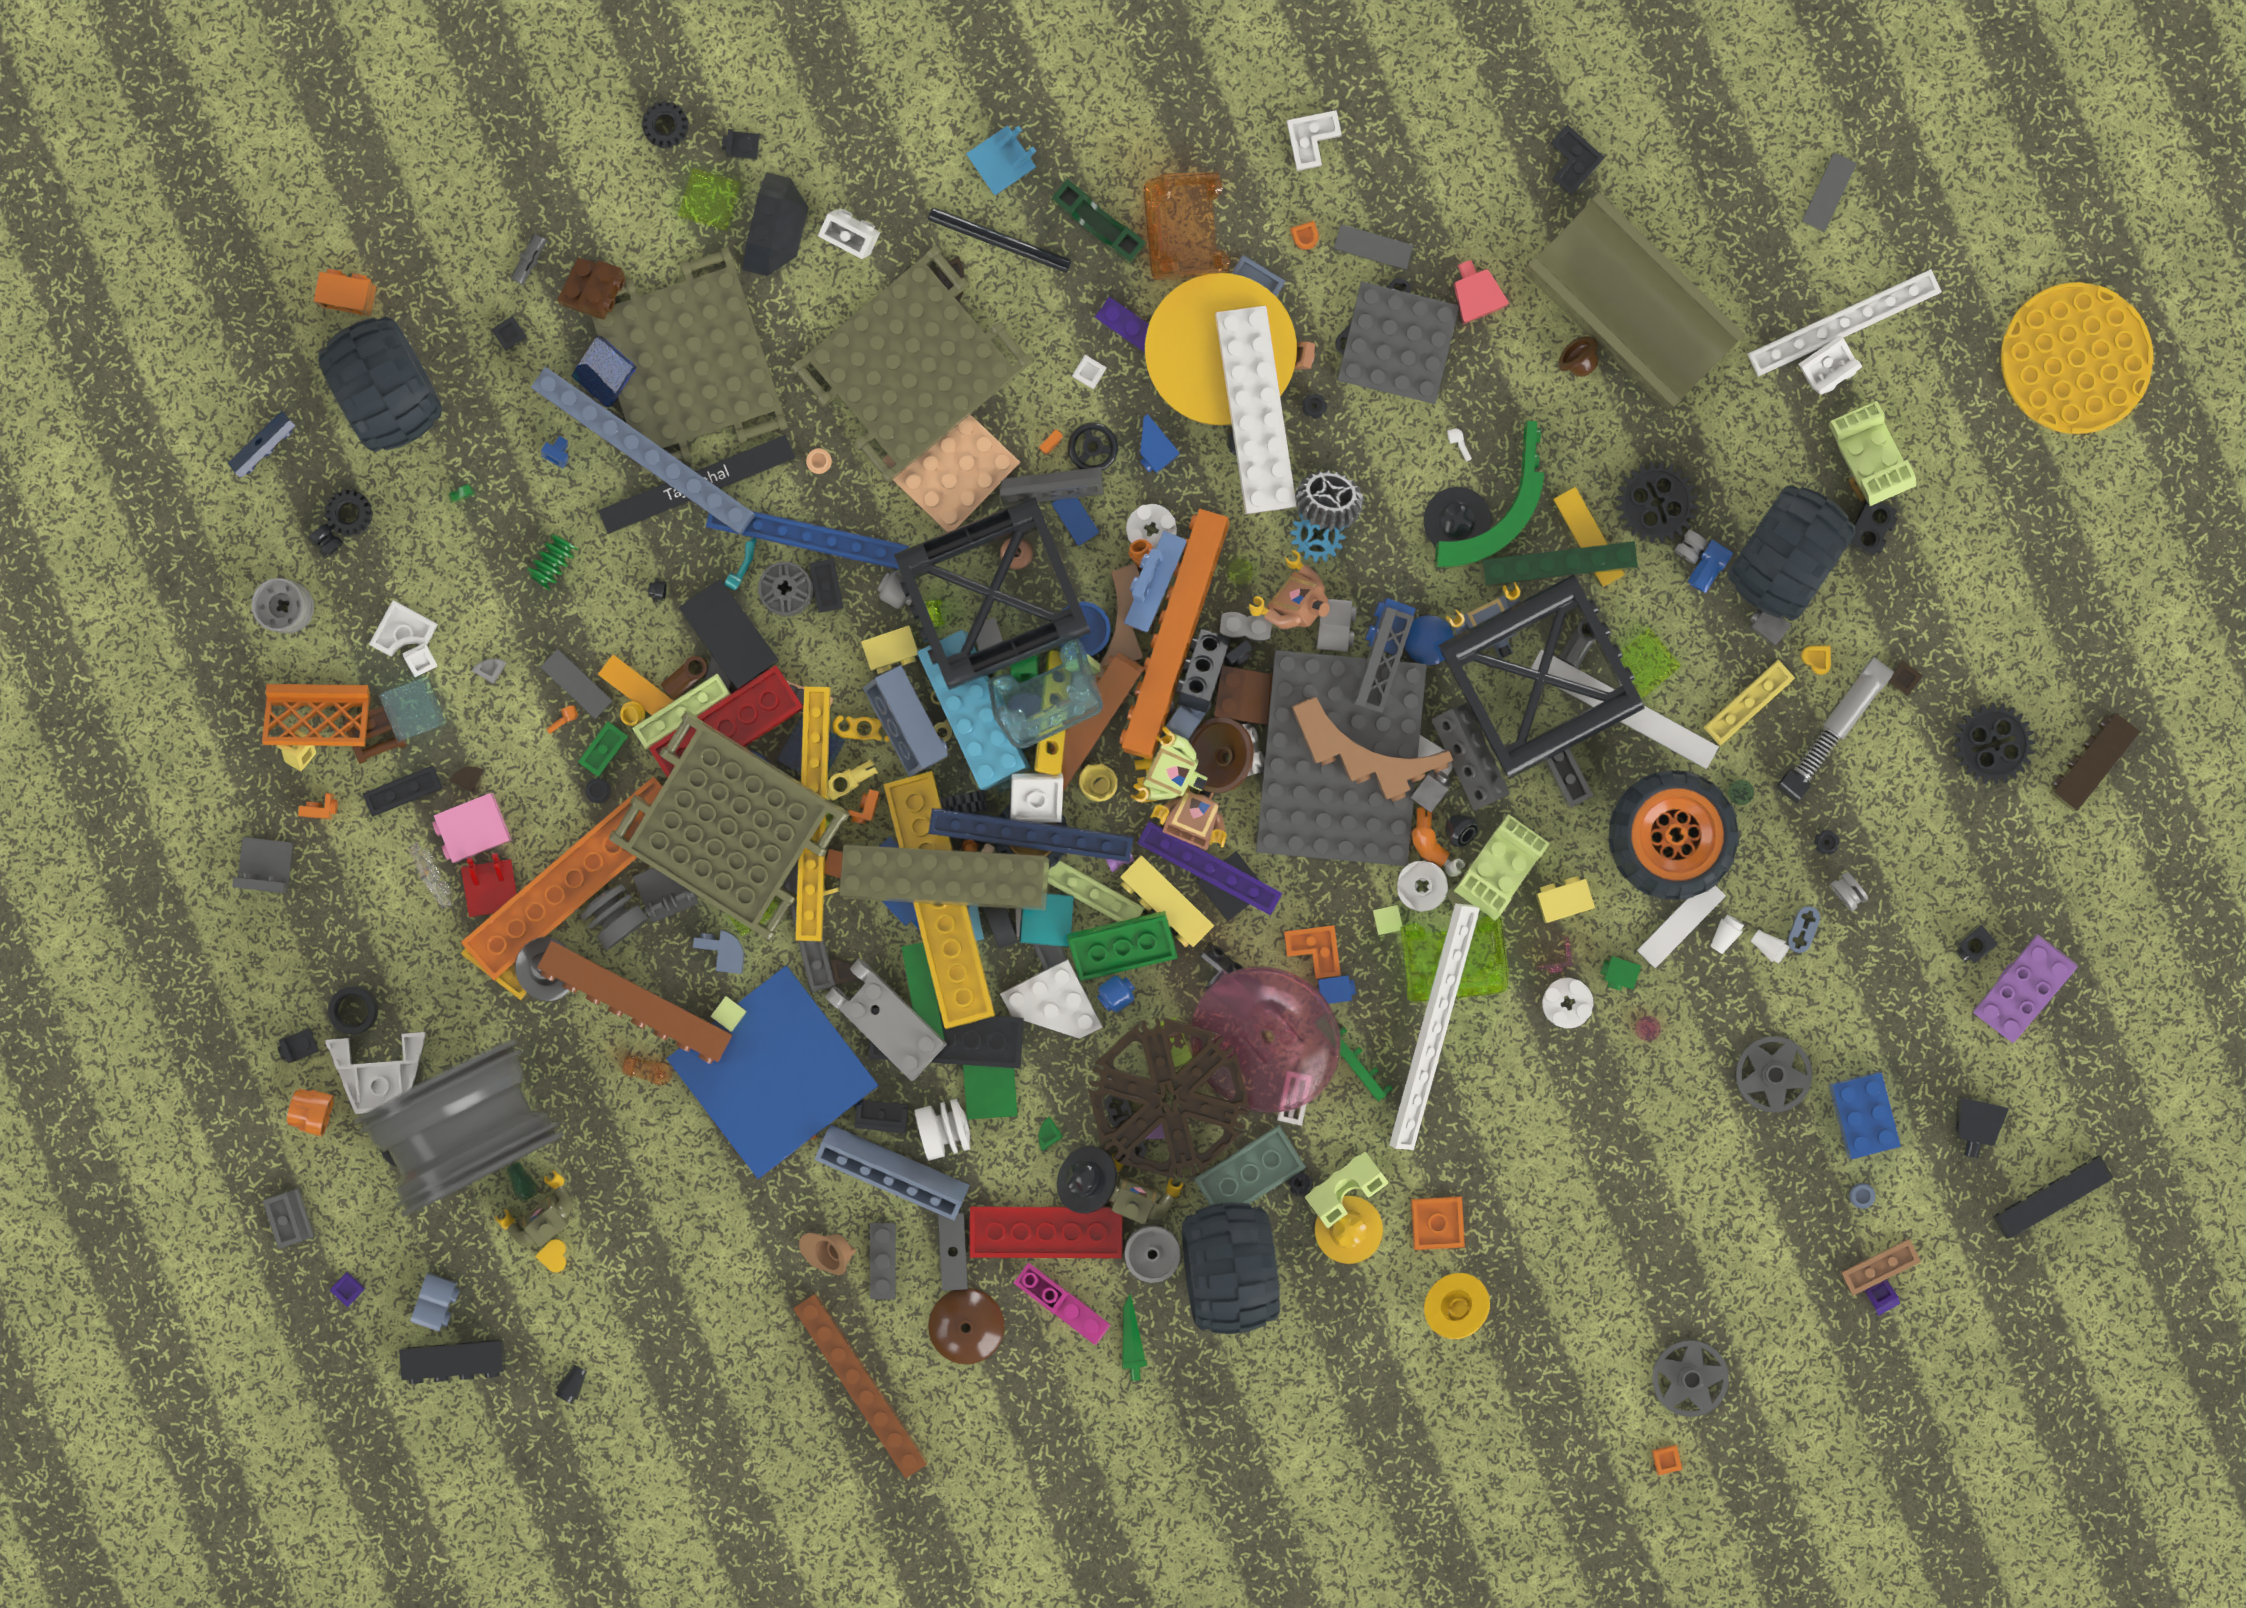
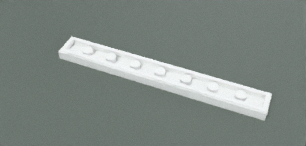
[1747,269,1942,377]
[1531,649,1719,769]

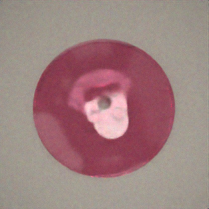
[1191,966,1341,1113]

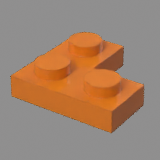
[1284,925,1341,979]

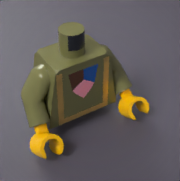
[1109,1153,1183,1224]
[495,1170,573,1247]

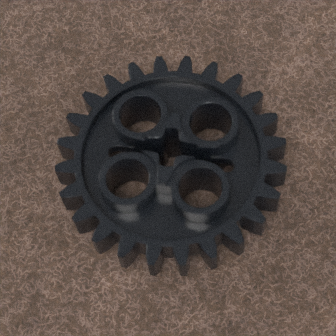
[1615,462,1698,544]
[1952,703,2036,785]

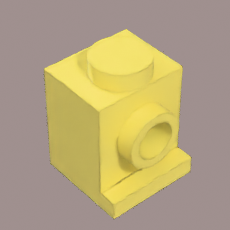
[277,730,316,771]

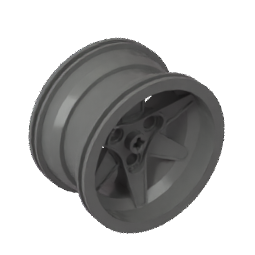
[353,1039,564,1217]

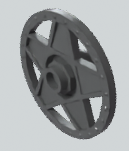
[1736,1036,1812,1112]
[1652,1340,1729,1417]

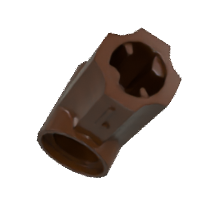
[660,656,708,701]

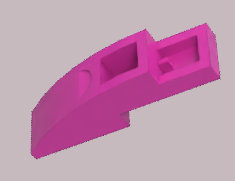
[1014,1263,1111,1345]

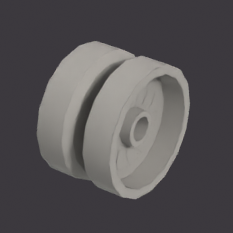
[1124,1225,1180,1283]

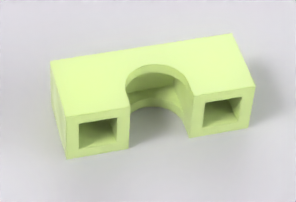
[1305,1152,1388,1228]

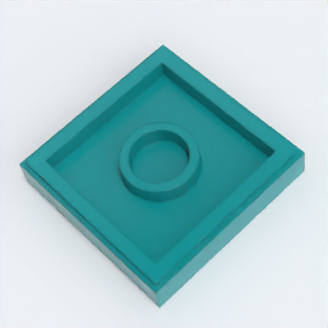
[1019,894,1074,947]

